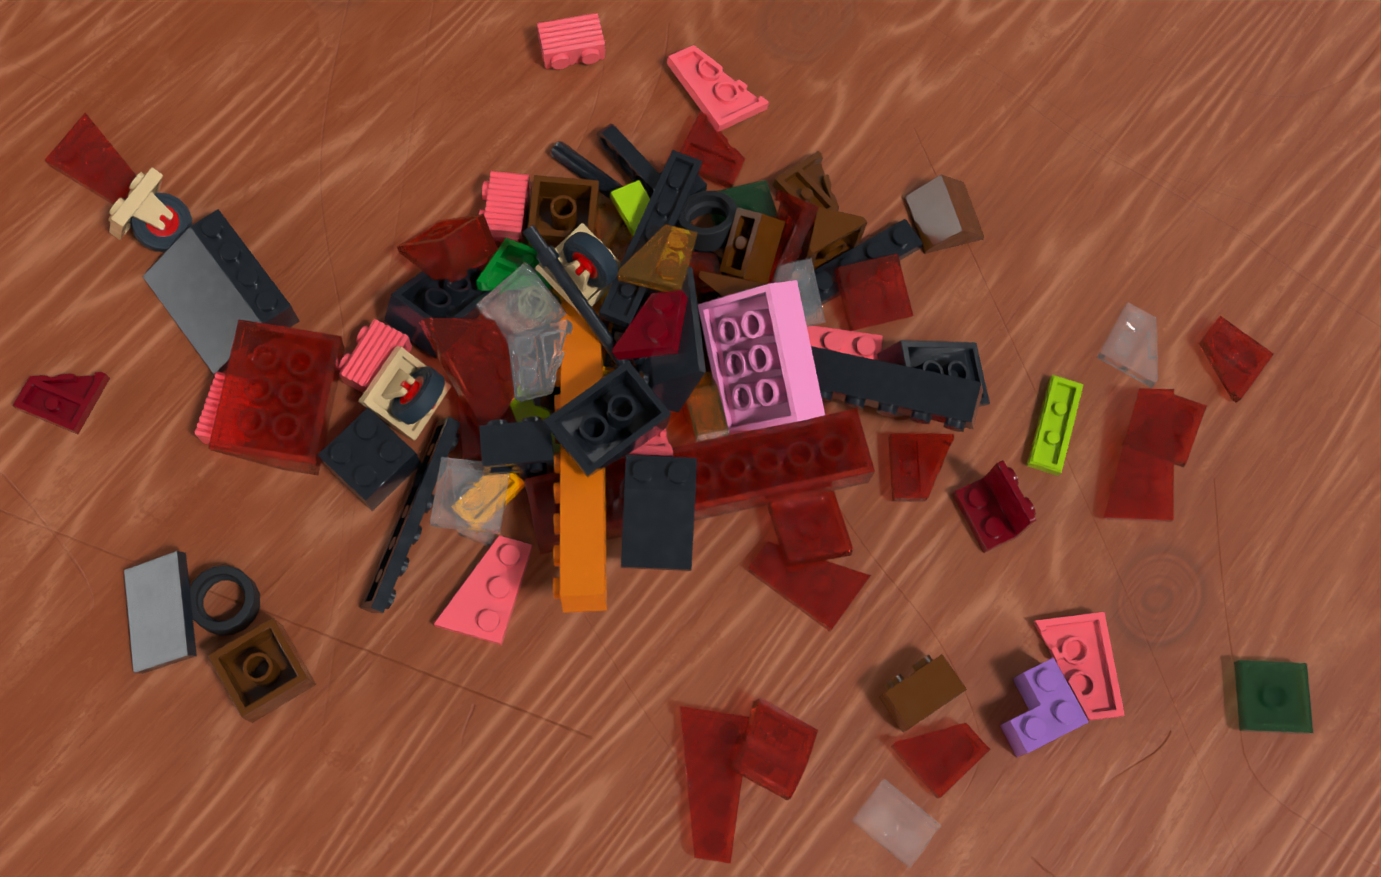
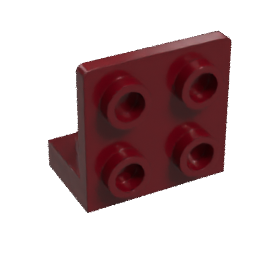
[952,460,1036,553]

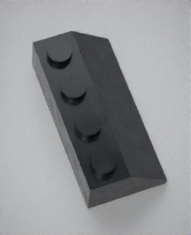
[633,266,706,412]

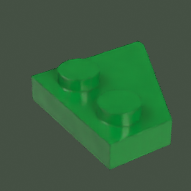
[477,238,552,291]

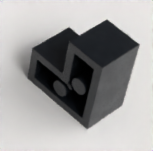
[479,416,554,481]

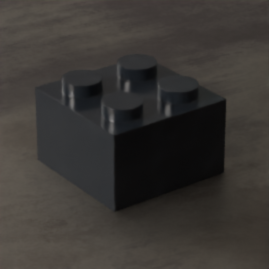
[318,408,420,511]

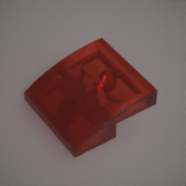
[729,698,818,800]

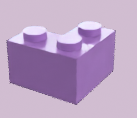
[999,658,1089,757]

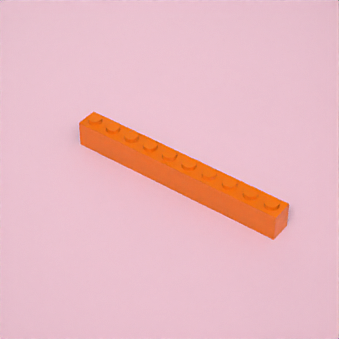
[553,298,607,613]

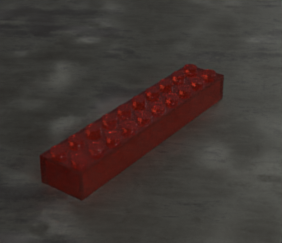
[524,408,875,555]

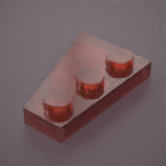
[747,541,871,632]

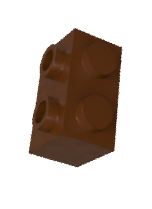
[719,207,785,284]
[879,654,967,732]

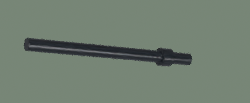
[523,225,638,372]

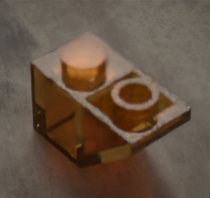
[682,371,729,442]

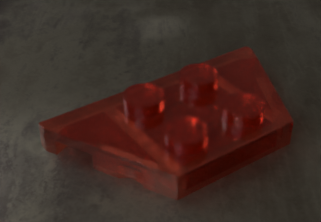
[419,318,527,433]

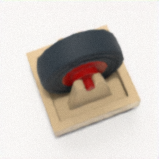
[108,168,192,252]
[535,223,621,315]
[358,346,451,441]

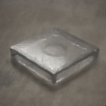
[476,262,567,357]
[430,457,510,534]

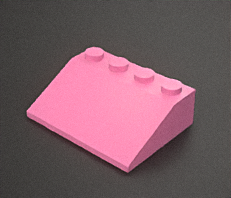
[698,280,825,435]

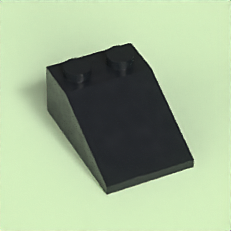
[384,249,500,359]
[877,340,990,416]
[543,361,672,478]
[621,455,697,571]

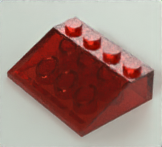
[208,319,345,475]

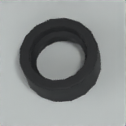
[677,191,737,251]
[190,565,260,636]

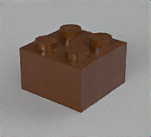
[528,175,599,248]
[208,618,316,723]

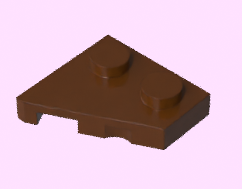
[772,151,839,228]

